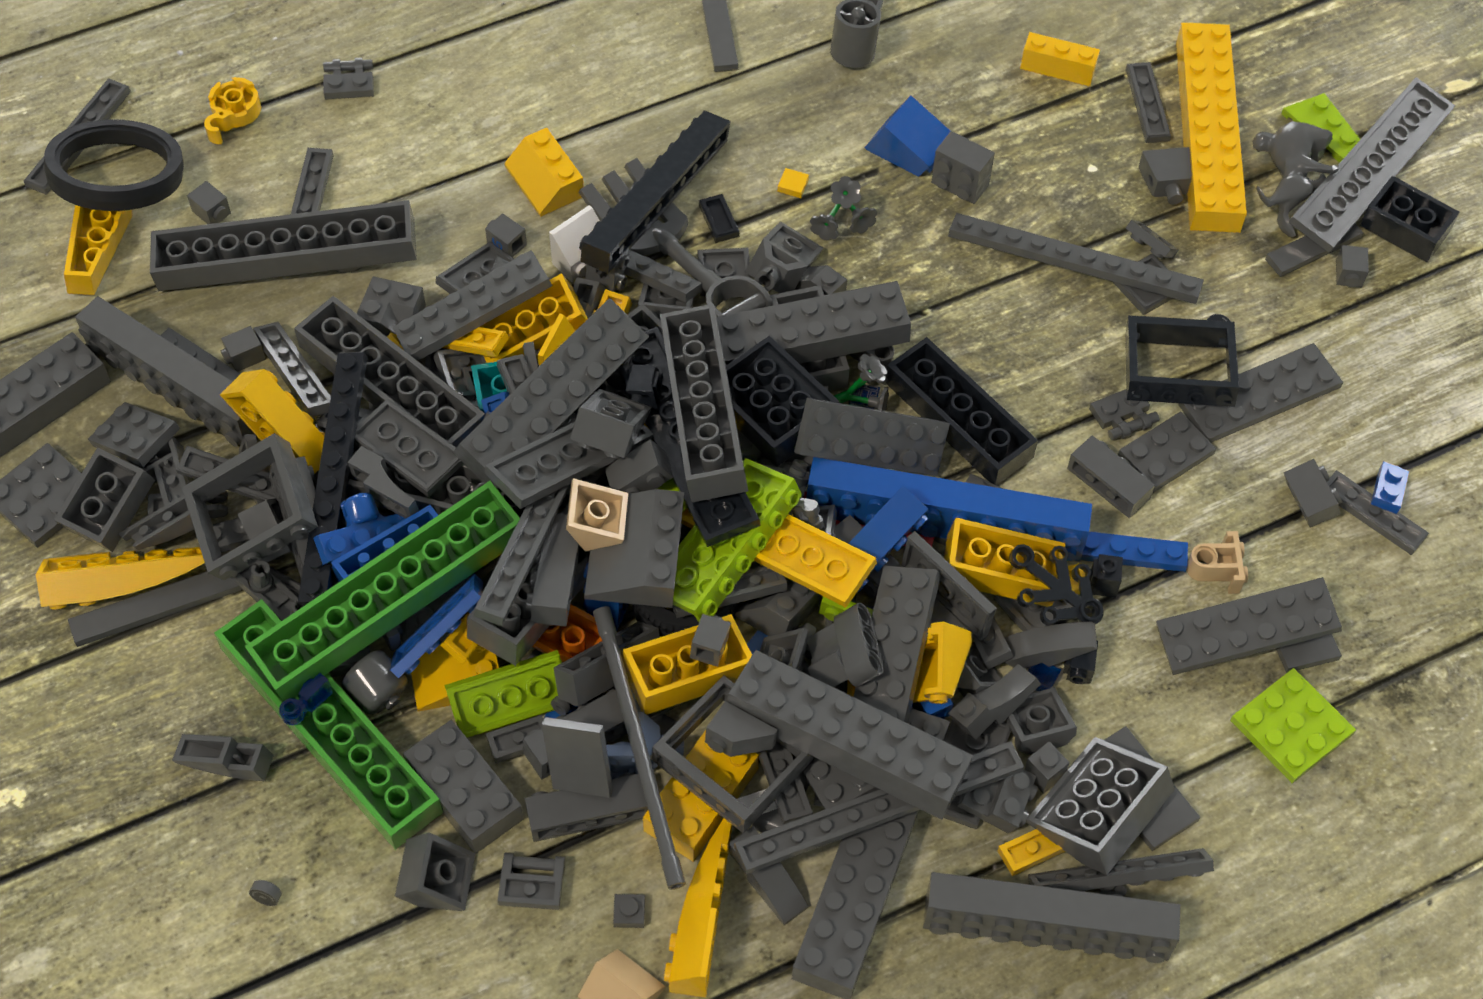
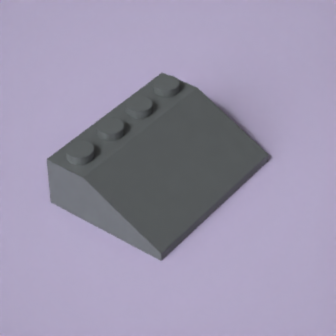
[584,489,684,608]
[1026,737,1175,875]

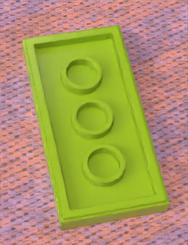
[445,650,572,738]

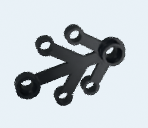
[1009,544,1104,625]

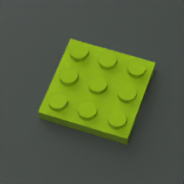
[1230,668,1356,784]

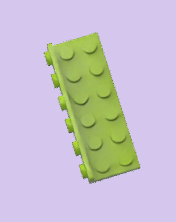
[673,458,802,623]

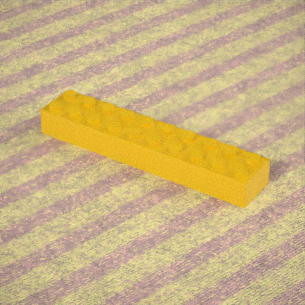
[1176,22,1247,233]

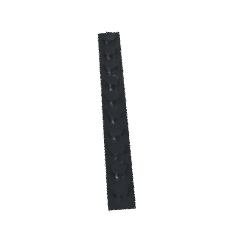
[298,352,368,607]

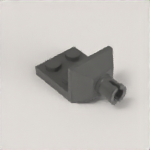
[746,221,823,293]

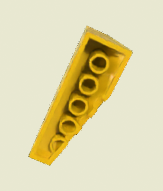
[36,547,205,609]
[664,818,733,998]

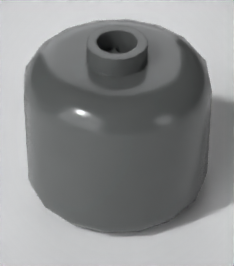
[342,650,408,715]

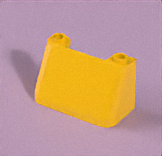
[847,622,972,704]

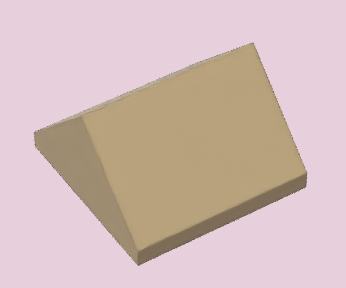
[566,478,628,551]
[578,949,666,999]

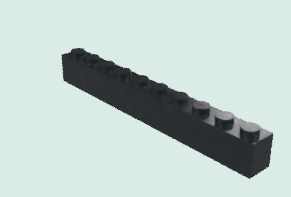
[579,110,730,273]

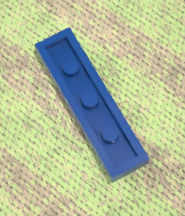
[1081,532,1188,572]

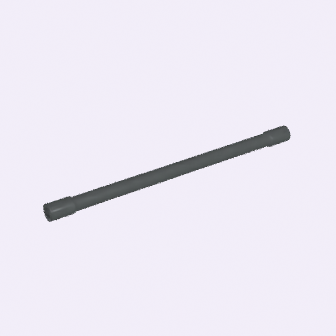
[593,607,686,890]

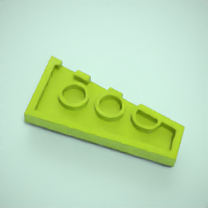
[1281,93,1360,163]

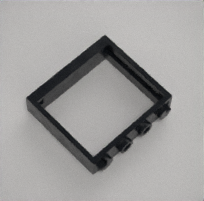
[1125,315,1239,407]

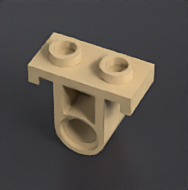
[1186,531,1248,594]

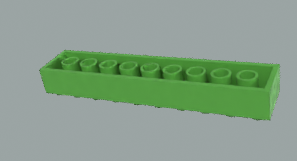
[245,481,520,703]
[214,599,443,850]

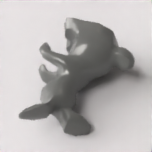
[1252,121,1339,238]

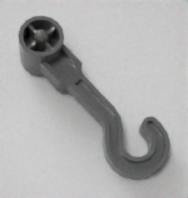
[830,0,884,68]

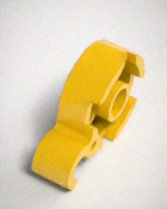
[204,77,262,145]

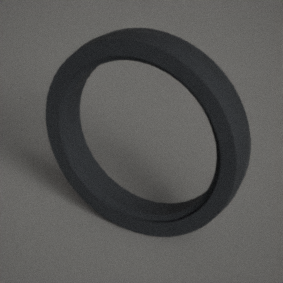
[44,119,184,211]

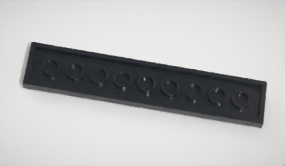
[617,327,761,547]

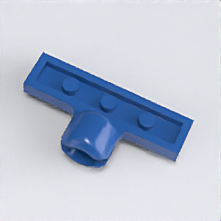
[313,493,406,565]

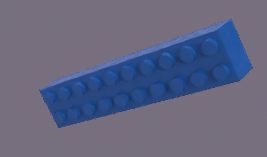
[806,457,1092,562]

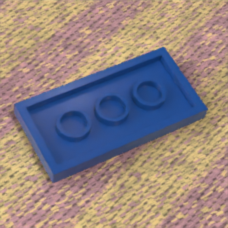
[390,574,483,678]

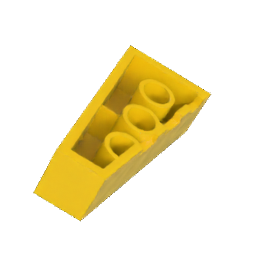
[64,205,133,295]

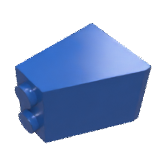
[864,95,951,177]

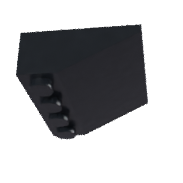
[726,336,839,467]

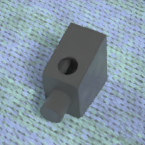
[1138,147,1192,204]

